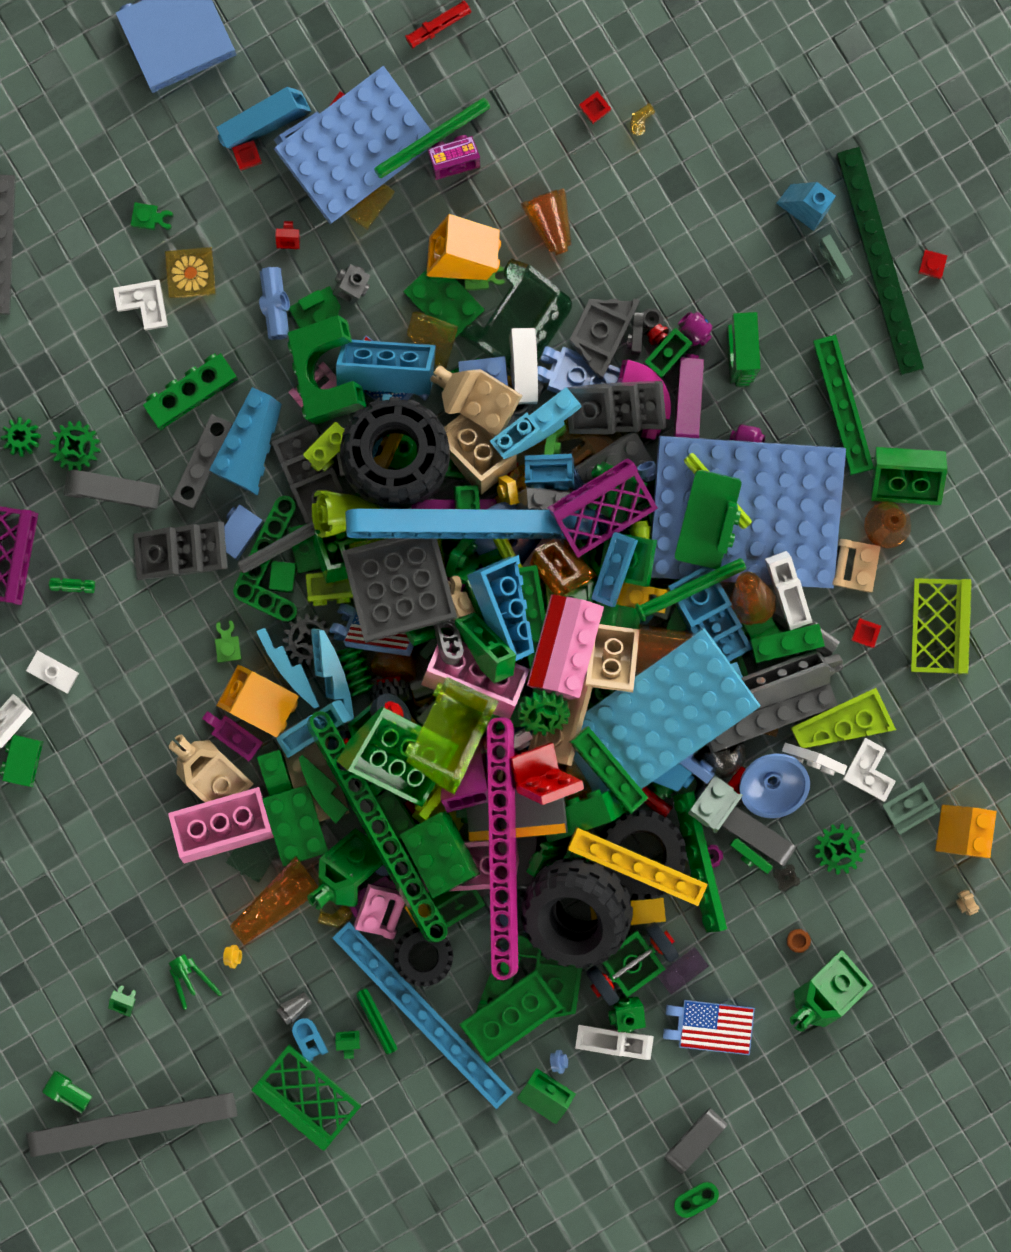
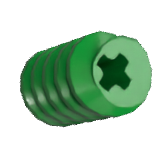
[336,648,374,698]

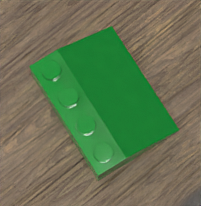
[337,706,458,807]

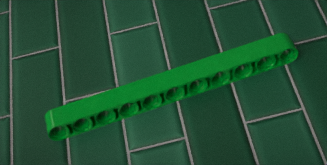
[307,711,447,943]

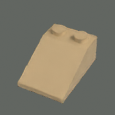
[444,414,517,495]
[585,624,640,692]

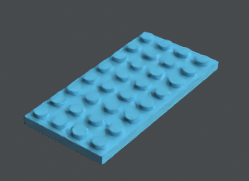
[572,628,761,793]

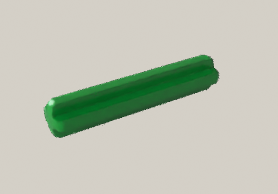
[356,988,397,1055]

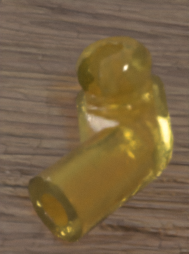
[630,103,655,136]
[509,463,525,490]
[317,906,352,928]

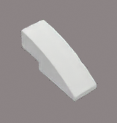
[509,328,538,404]
[765,551,813,630]
[575,1025,654,1060]

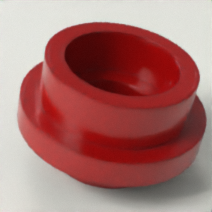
[647,324,669,345]

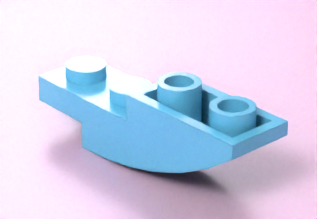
[490,387,582,459]

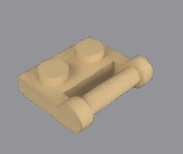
[832,539,881,593]

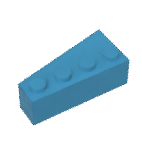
[209,387,282,495]
[467,555,534,661]

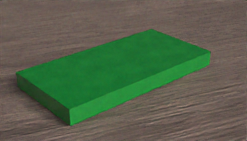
[459,969,564,1063]

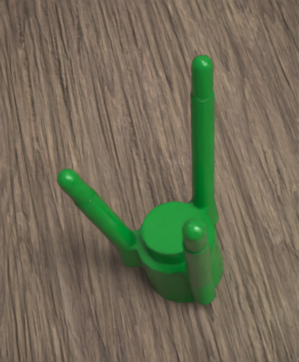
[169,954,222,1010]

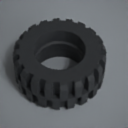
[600,810,687,900]

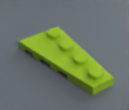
[791,688,896,748]

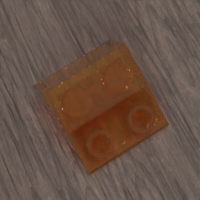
[530,539,596,596]

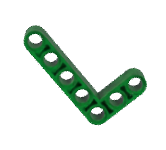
[233,496,298,623]

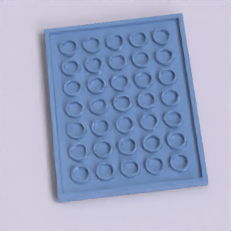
[651,436,846,588]

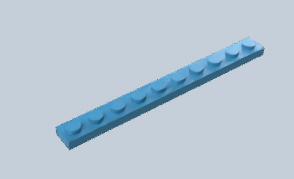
[333,921,513,1109]

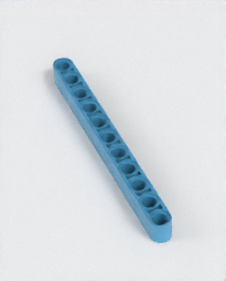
[345,509,600,539]

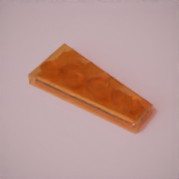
[230,857,319,945]

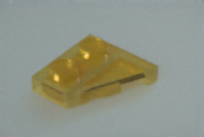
[407,311,458,369]

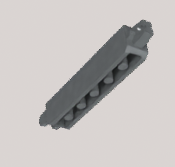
[741,650,843,712]

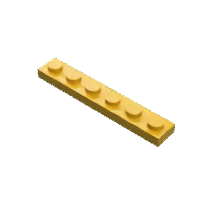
[567,827,708,906]

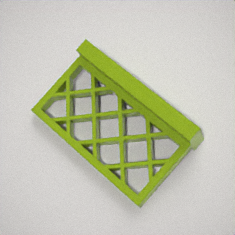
[911,578,972,674]

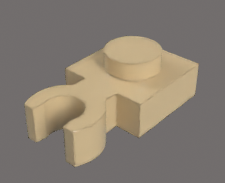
[956,890,979,916]

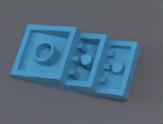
[668,567,752,662]

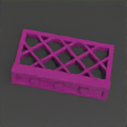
[547,458,658,558]
[0,506,38,605]

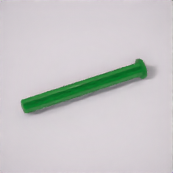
[635,558,746,622]

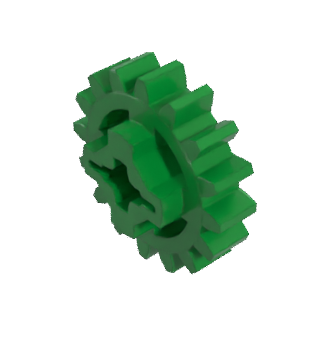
[49,421,101,471]
[518,690,570,736]
[814,823,866,875]

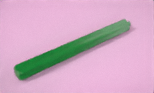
[374,98,490,178]

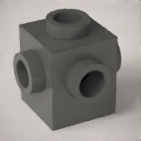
[332,264,370,305]

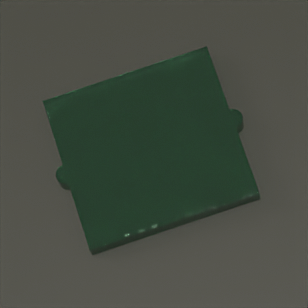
[226,840,278,883]

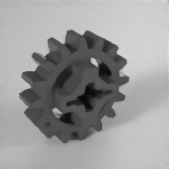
[283,614,334,665]

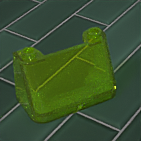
[404,677,499,794]

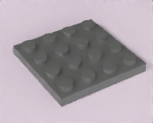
[342,538,458,643]

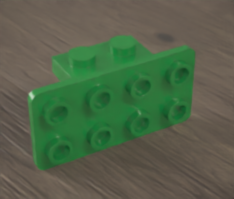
[675,470,742,569]

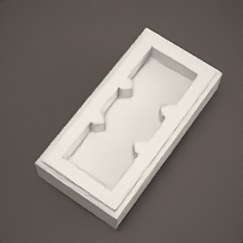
[26,650,79,694]

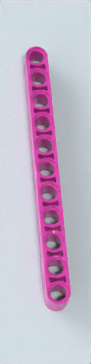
[487,717,518,980]

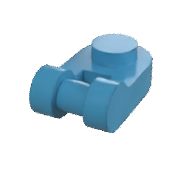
[292,1018,329,1061]

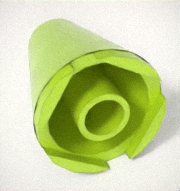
[312,490,380,538]

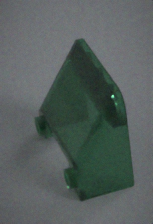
[460,258,572,369]

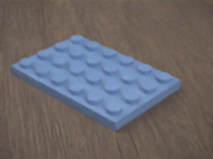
[273,66,431,224]

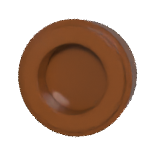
[786,929,811,953]

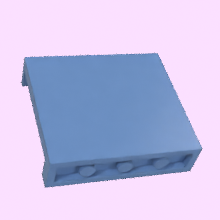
[116,0,236,93]

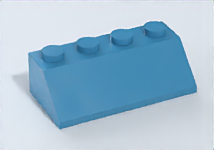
[336,340,436,395]

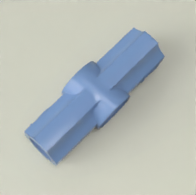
[259,267,290,340]

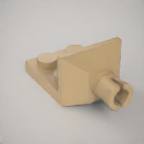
[431,366,523,436]
[169,735,254,802]

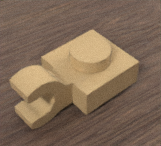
[448,576,475,620]

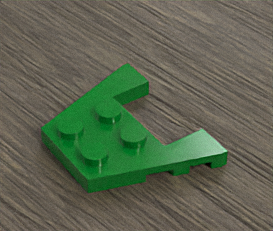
[518,934,582,1018]

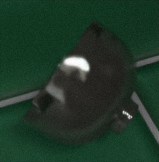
[698,741,746,778]

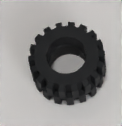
[394,927,453,987]

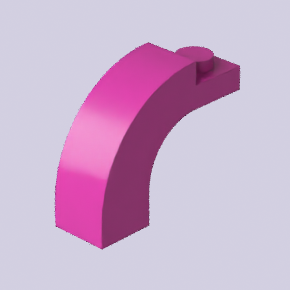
[617,360,671,440]

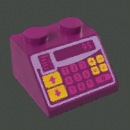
[428,135,480,180]

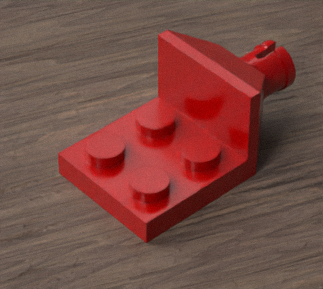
[510,742,584,805]

